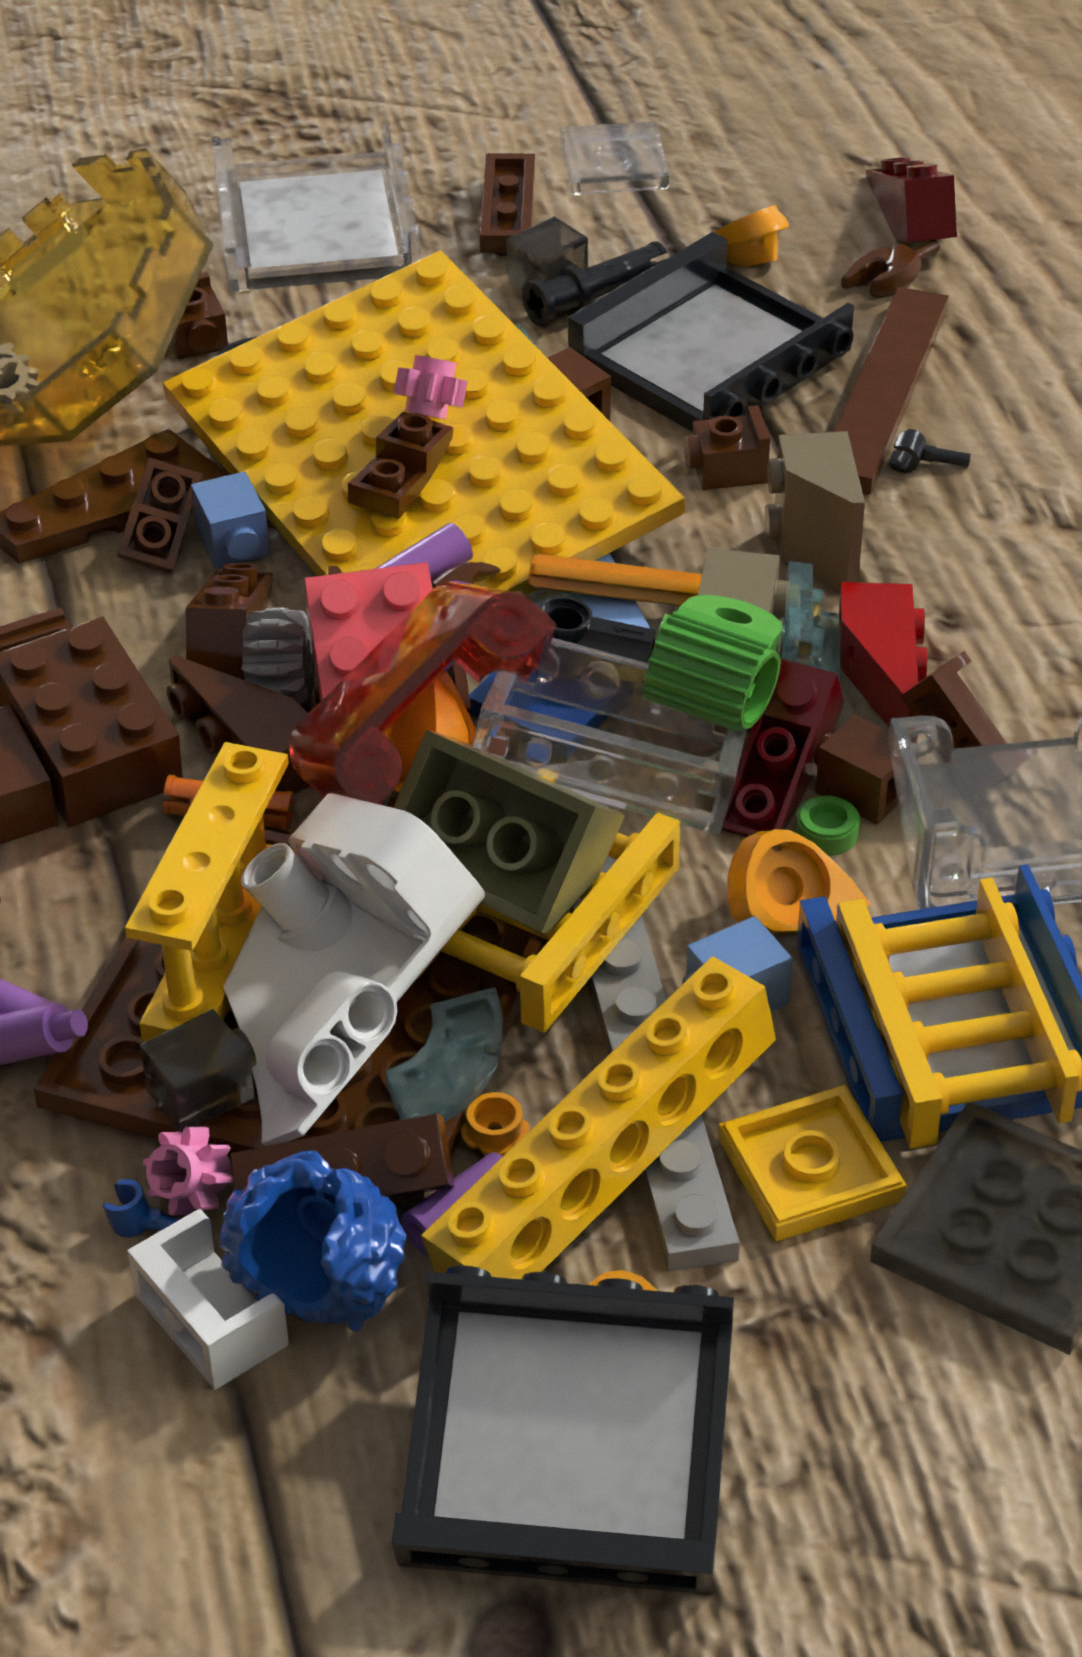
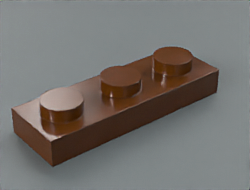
[480,153,535,256]
[230,1113,454,1199]

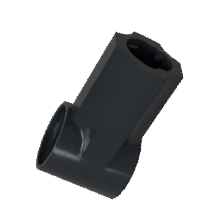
[533,596,657,681]

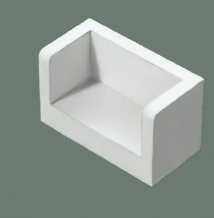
[127,1209,289,1390]

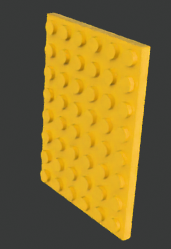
[162,250,685,630]

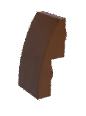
[348,412,453,519]
[117,457,203,573]

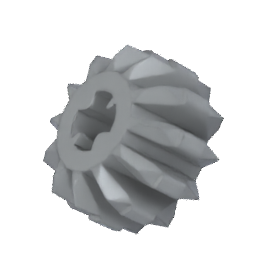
[241,607,315,705]

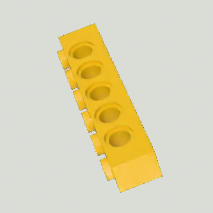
[421,956,776,1279]

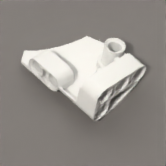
[223,793,485,1146]

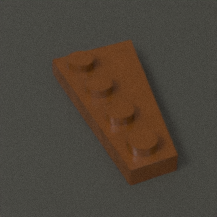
[0,428,229,564]

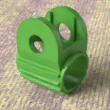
[642,595,783,732]

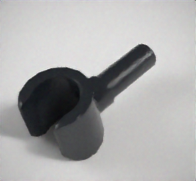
[889,429,971,473]

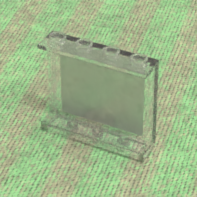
[212,124,421,292]

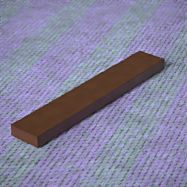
[834,287,949,494]

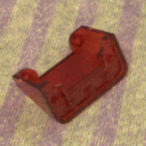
[288,580,556,806]

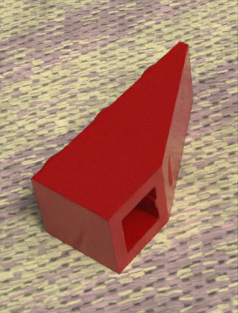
[837,582,927,744]

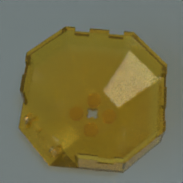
[0,148,214,446]

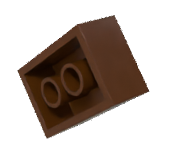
[0,616,183,828]

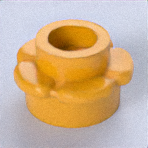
[461,1092,530,1156]

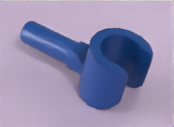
[103,1179,180,1237]

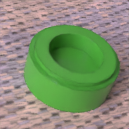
[795,796,860,856]

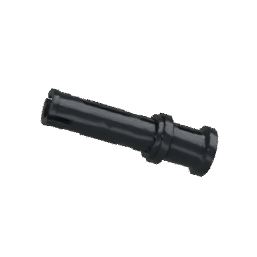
[522,241,667,327]

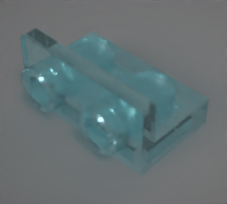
[779,561,840,683]

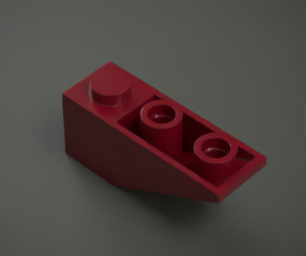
[866,157,957,242]
[716,658,844,846]

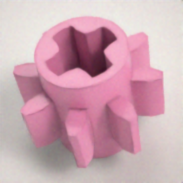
[393,355,468,419]
[143,1127,234,1215]

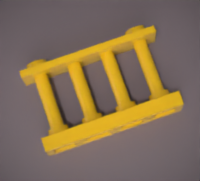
[125,742,296,1055]
[418,768,680,1033]
[836,877,1082,1149]

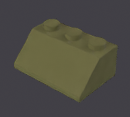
[393,730,625,934]

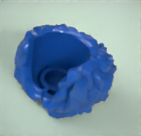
[219,1151,407,1332]

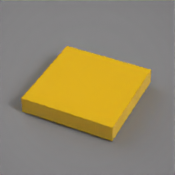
[718,1085,907,1242]

